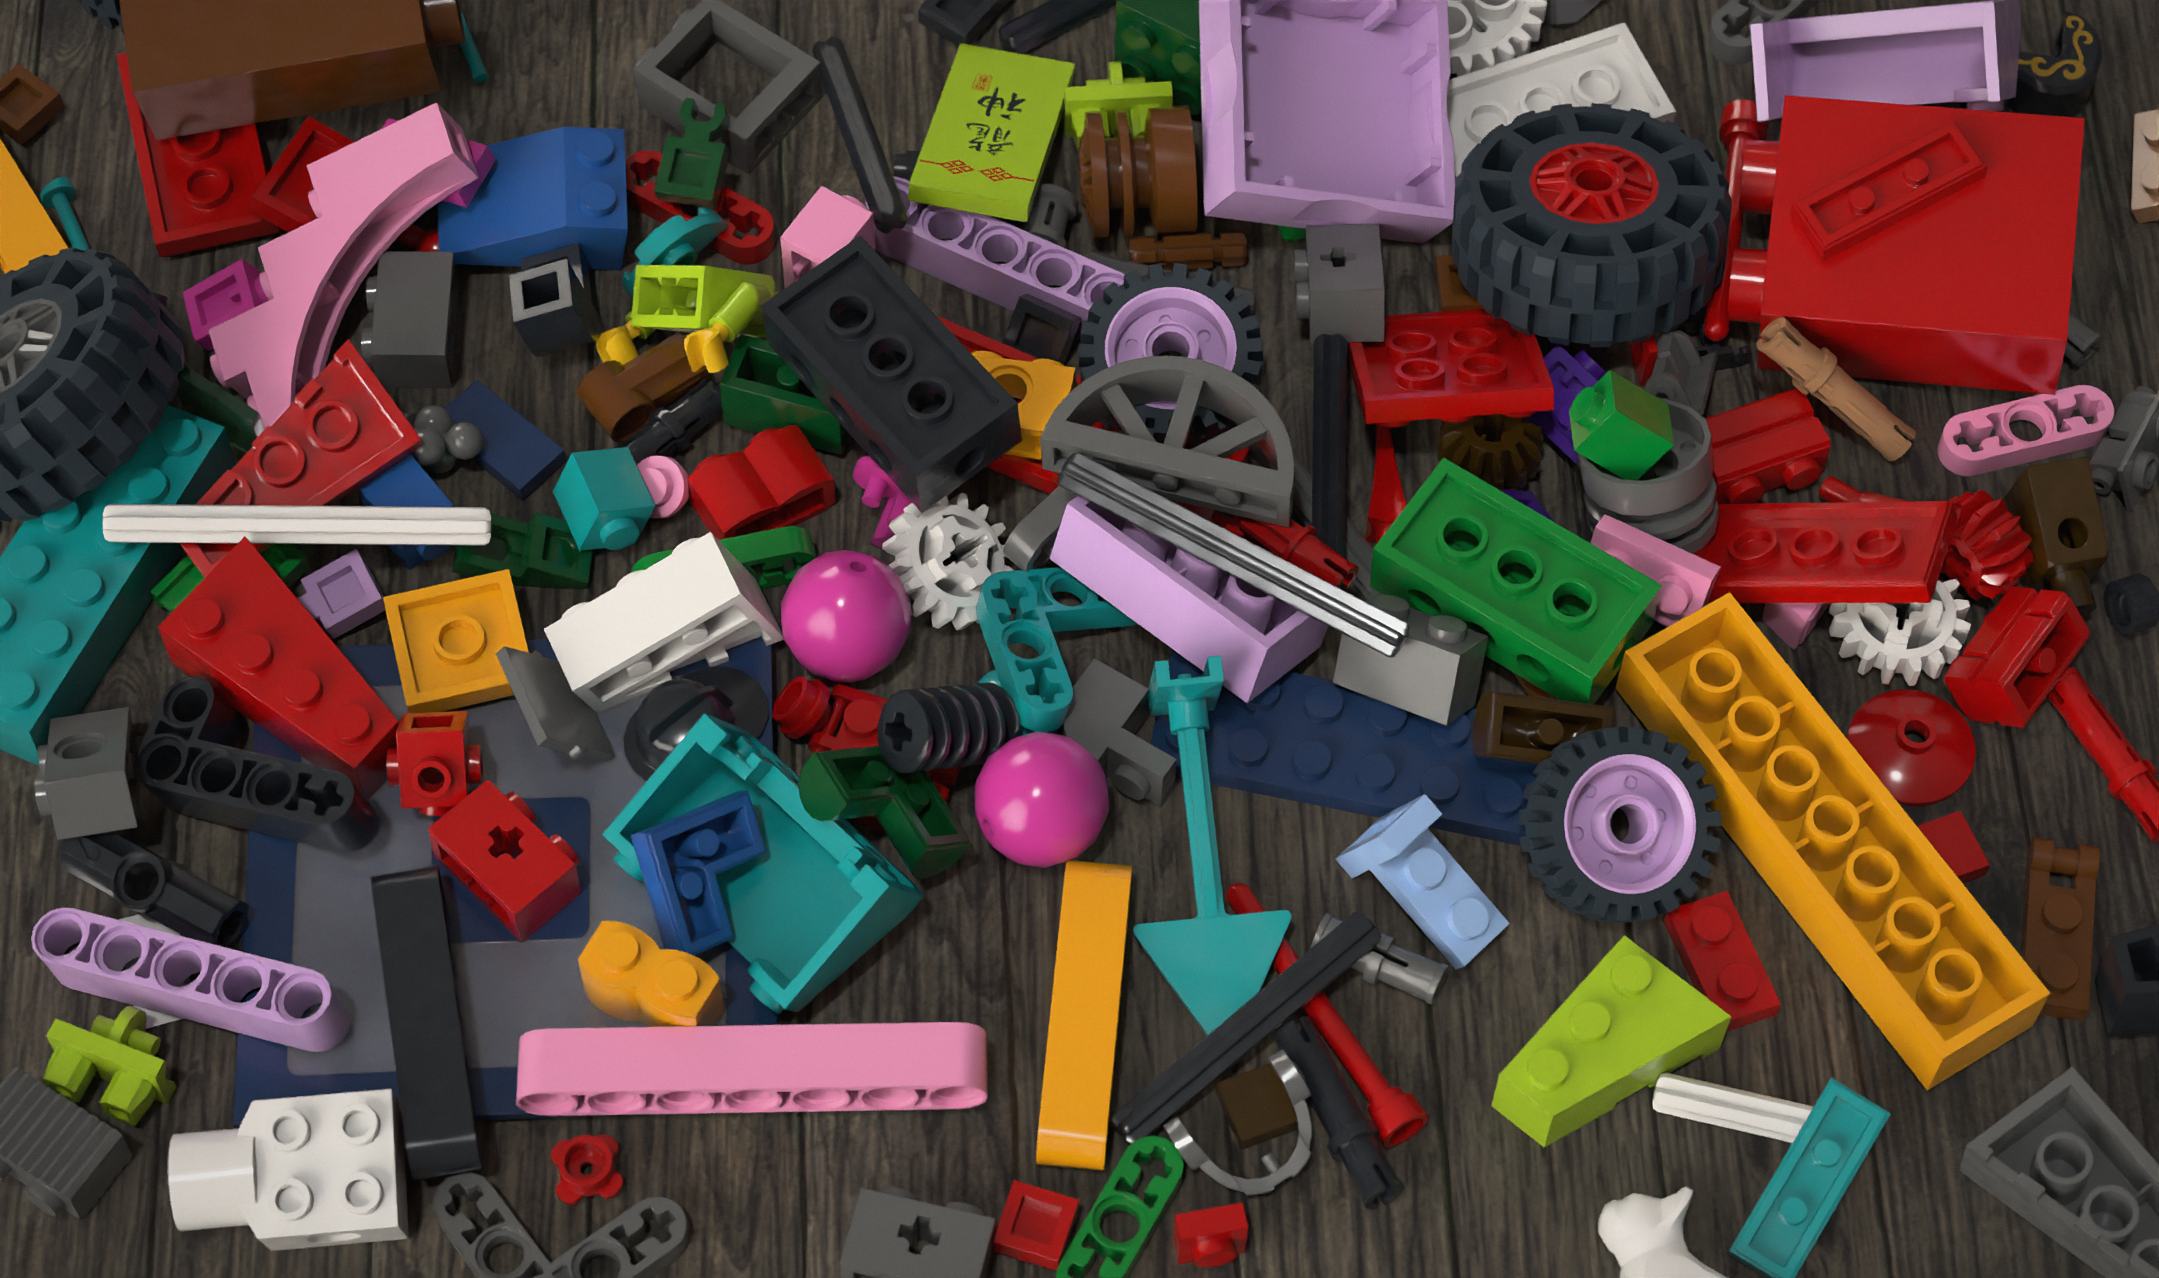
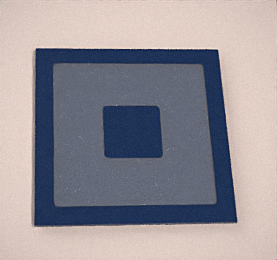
[233,636,777,1129]

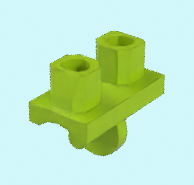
[1064,61,1173,151]
[42,1006,176,1126]

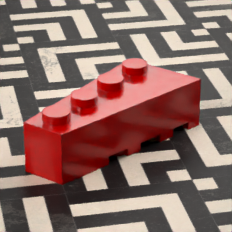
[158,536,399,799]

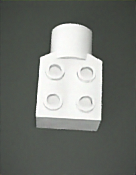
[168,1089,409,1251]

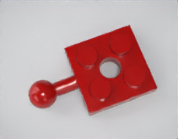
[248,116,459,267]

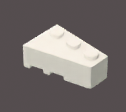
[544,532,784,713]

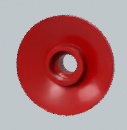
[1846,689,1976,807]

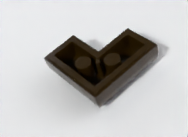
[1472,691,1615,764]

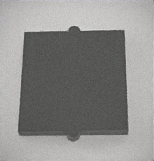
[496,646,615,762]

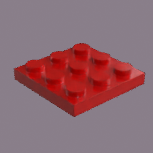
[1347,309,1554,427]

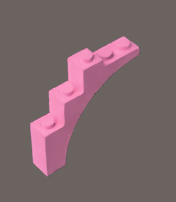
[209,102,479,430]

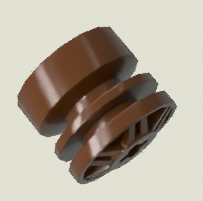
[1078,105,1197,239]

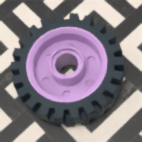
[1078,263,1263,449]
[1518,727,1722,923]

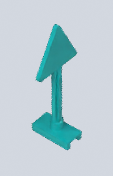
[1133,655,1292,1036]

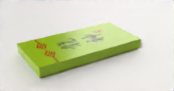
[908,43,1075,222]

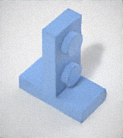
[1335,794,1510,969]

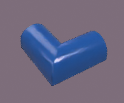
[630,790,766,956]

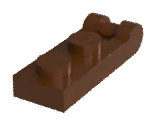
[2020,836,2100,1021]

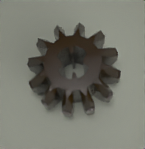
[1437,414,1543,491]

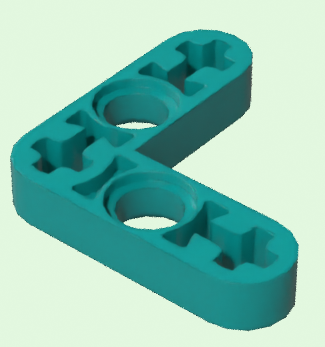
[976,567,1138,732]

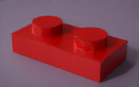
[1663,891,1781,1032]

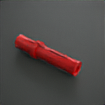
[2047,667,2159,844]

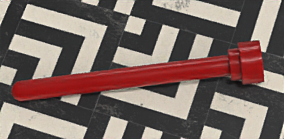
[1704,100,1769,341]
[1226,882,1429,1148]

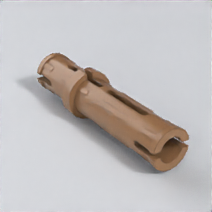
[1756,317,1916,461]

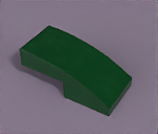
[452,512,593,589]

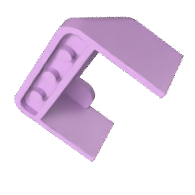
[1750,0,2021,121]

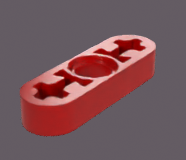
[625,150,775,265]

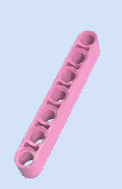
[516,1022,988,1116]

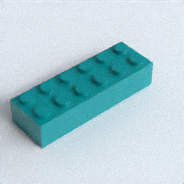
[0,405,236,766]

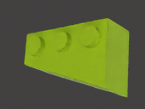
[1491,935,1732,1147]

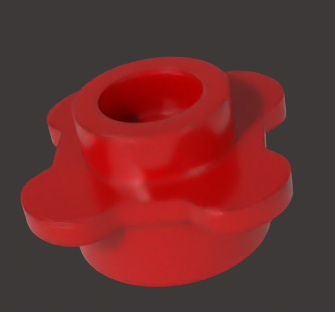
[551,1134,623,1205]

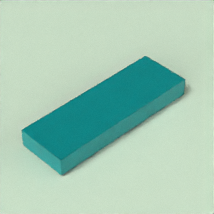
[1727,1078,1891,1278]

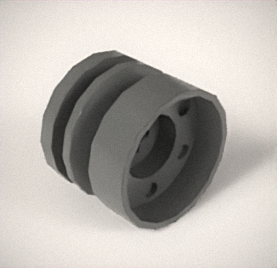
[1578,399,1720,554]

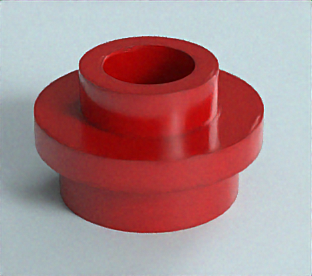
[772,676,831,739]

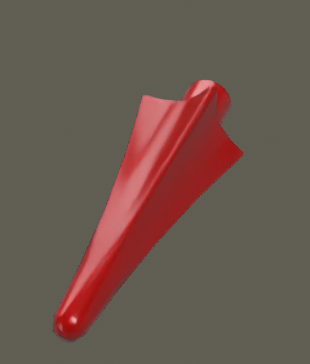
[1365,423,1407,544]

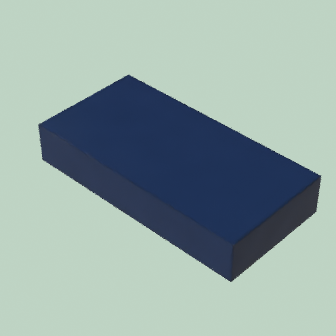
[444,379,567,501]

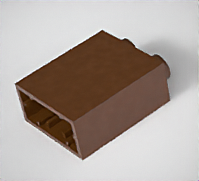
[120,0,465,140]

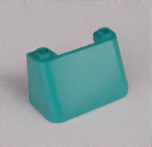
[602,713,925,1014]

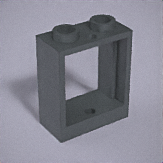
[634,0,823,175]

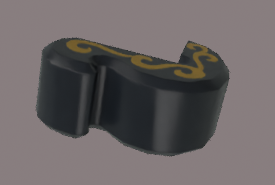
[1959,11,2102,117]

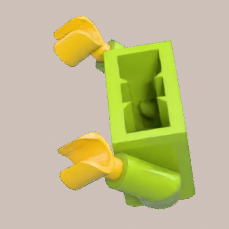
[596,265,779,373]

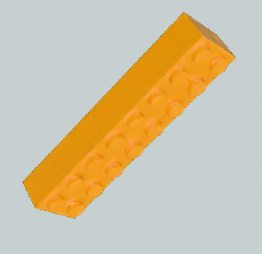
[1616,592,2050,1091]

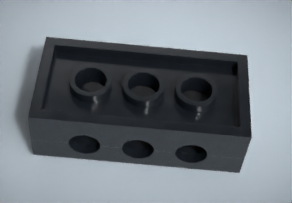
[760,236,1022,513]

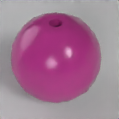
[781,550,911,682]
[974,731,1109,868]

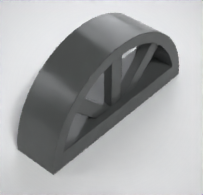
[1040,356,1294,528]

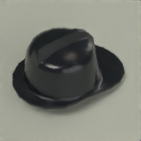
[623,666,769,782]

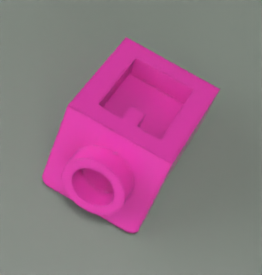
[182,259,269,351]

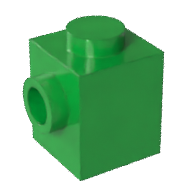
[1569,370,1674,480]

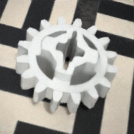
[882,493,1015,630]
[1828,579,1971,686]

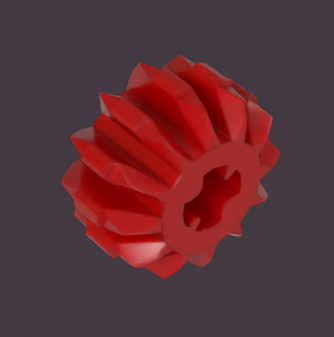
[1940,489,2035,600]

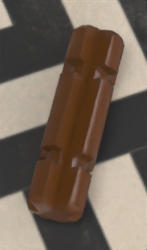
[1128,230,1247,270]

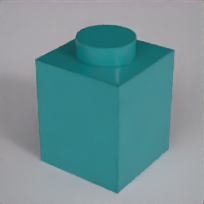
[553,447,655,551]

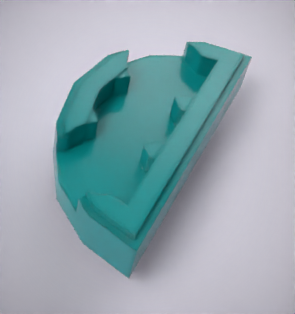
[622,207,729,300]

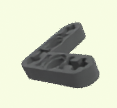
[434,1172,689,1278]

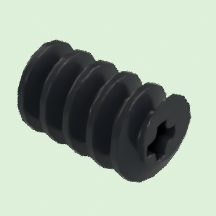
[877,682,1019,773]

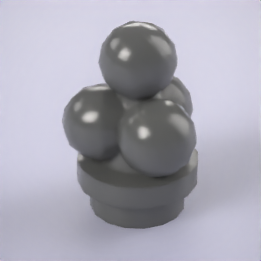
[392,405,484,475]

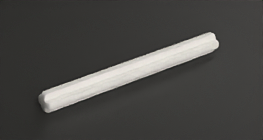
[102,504,491,546]

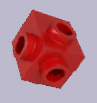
[387,711,484,816]

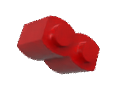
[687,425,835,540]

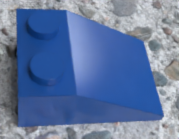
[438,127,628,270]

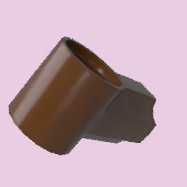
[577,332,709,443]

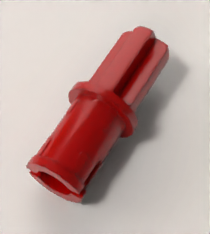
[1240,517,1359,590]

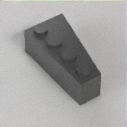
[1959,1066,2159,1278]

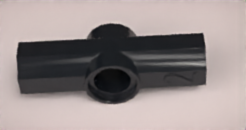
[59,831,249,948]

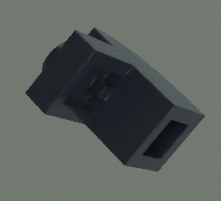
[509,243,601,357]

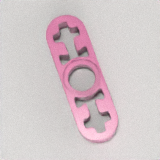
[1937,385,2114,476]

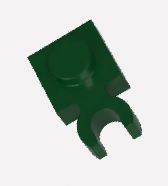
[654,98,730,209]

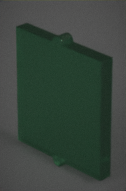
[177,365,265,453]

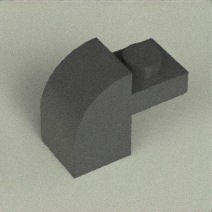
[1063,658,1177,808]

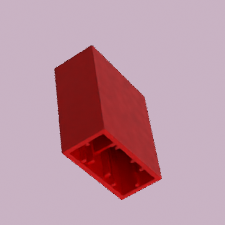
[1727,95,2085,395]

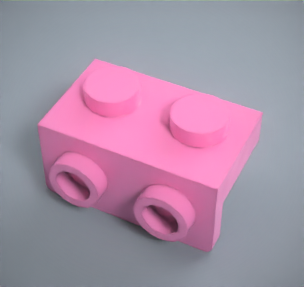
[1590,514,1721,627]

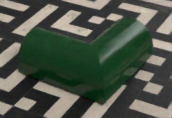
[798,746,972,879]

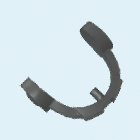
[1163,1049,1312,1196]

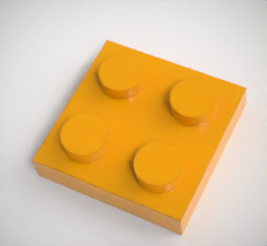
[383,569,529,713]

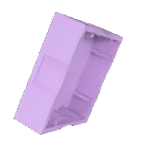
[1199,0,1455,244]

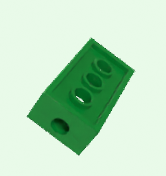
[1369,458,1662,705]

